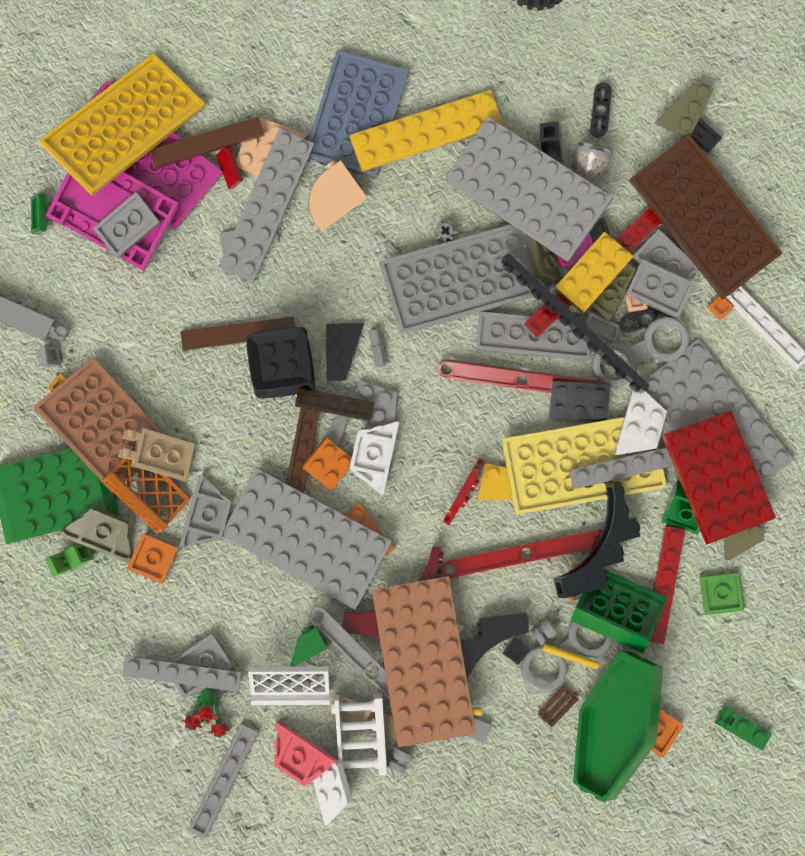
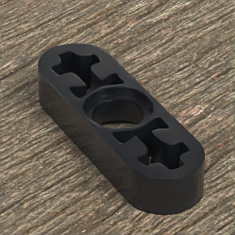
[590,82,612,138]
[619,308,672,333]

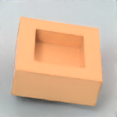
[625,295,648,313]

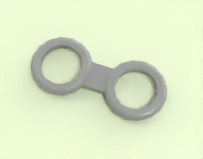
[592,316,690,388]
[521,621,613,692]

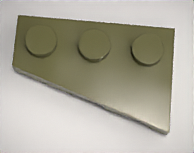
[655,80,714,138]
[529,237,564,284]
[590,263,637,323]

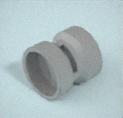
[530,619,557,646]
[387,747,413,774]

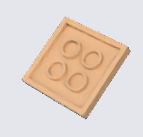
[236,115,307,177]

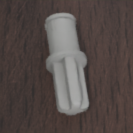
[368,329,387,368]

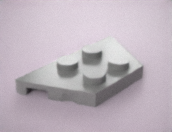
[179,475,233,547]

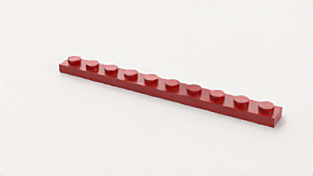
[524,208,661,338]

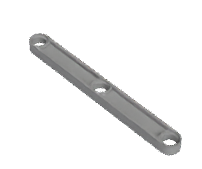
[310,606,390,700]

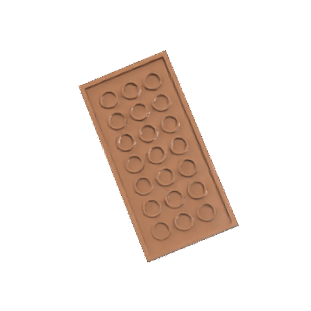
[372,576,476,747]

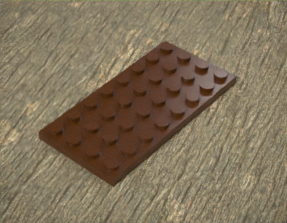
[628,134,783,300]

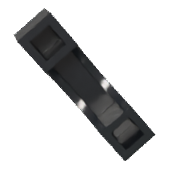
[539,121,563,165]

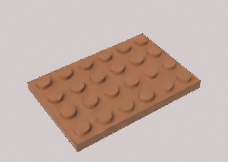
[34,358,164,494]

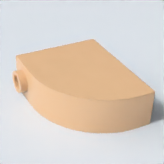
[308,160,367,232]

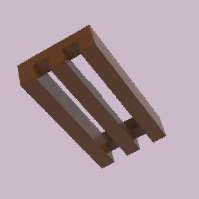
[537,685,579,727]

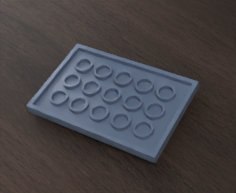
[309,50,409,178]

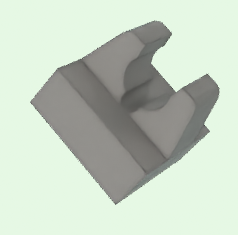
[37,346,61,367]

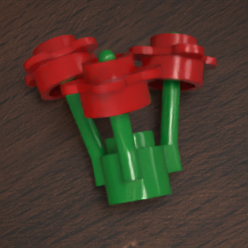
[181,689,230,738]

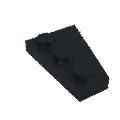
[326,323,364,381]

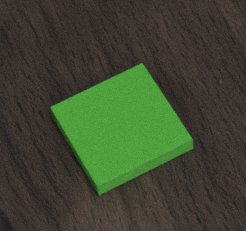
[699,572,744,615]

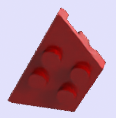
[443,458,486,525]

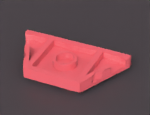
[274,721,337,786]

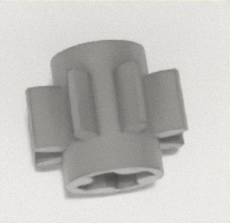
[434,220,457,243]

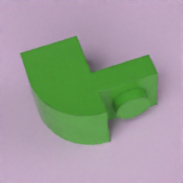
[45,544,95,577]

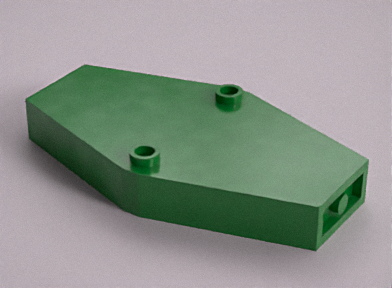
[573,651,663,802]

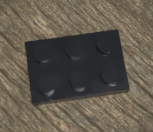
[549,379,611,422]

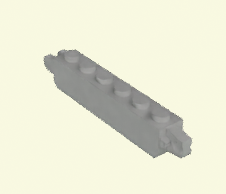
[0,293,68,342]

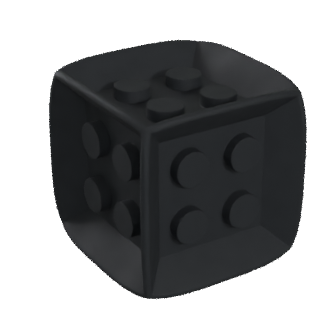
[246,327,316,398]

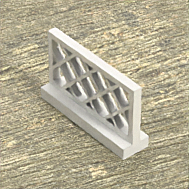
[248,667,330,705]

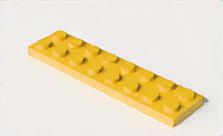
[349,90,503,172]

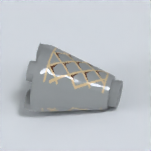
[574,142,612,186]

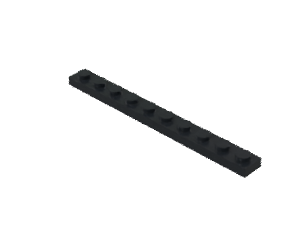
[501,253,650,394]

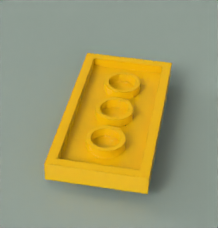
[554,231,633,313]

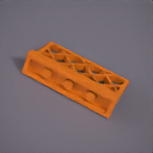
[101,446,190,533]

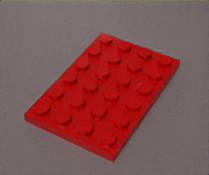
[661,410,776,545]

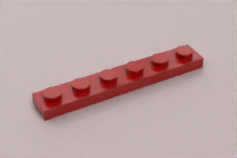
[649,526,685,644]

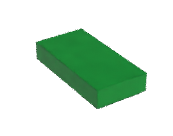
[31,193,47,235]

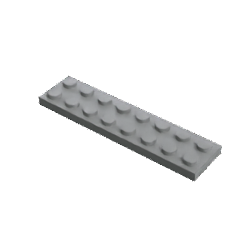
[219,128,314,283]

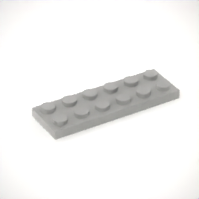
[475,312,591,361]

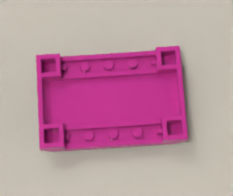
[46,172,180,271]

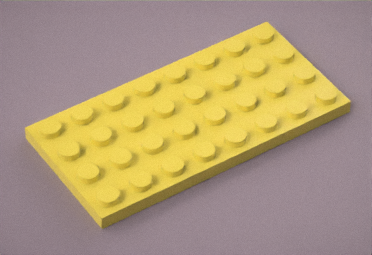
[501,417,667,515]

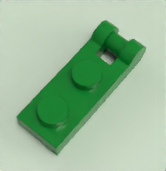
[714,706,772,751]

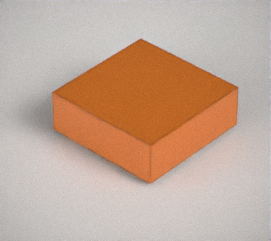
[707,296,734,321]

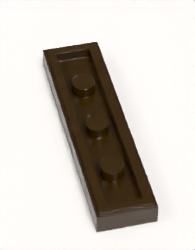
[295,388,374,422]

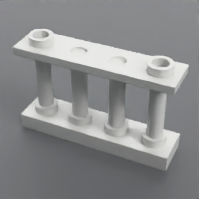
[331,693,387,776]

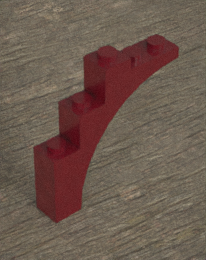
[342,546,443,638]

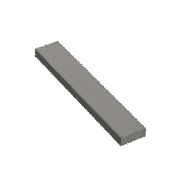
[188,722,259,839]

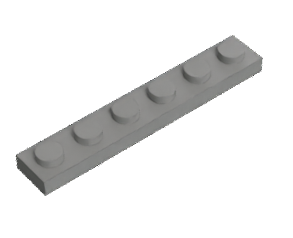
[569,448,674,489]
[122,656,242,692]

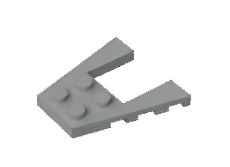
[319,381,397,471]

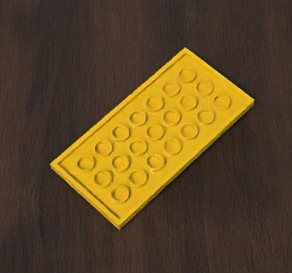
[39,53,205,196]

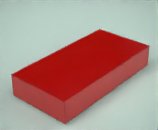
[216,146,243,189]

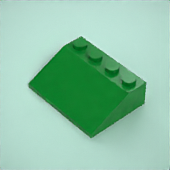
[571,570,668,654]

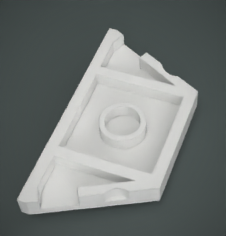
[614,390,667,456]
[350,422,399,495]
[313,760,353,826]

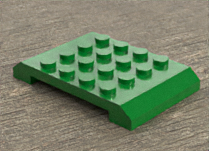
[0,448,120,545]

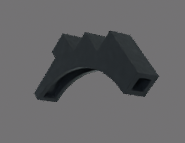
[553,481,641,598]
[460,612,529,679]

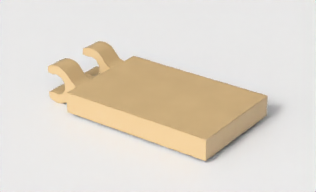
[118,428,195,481]

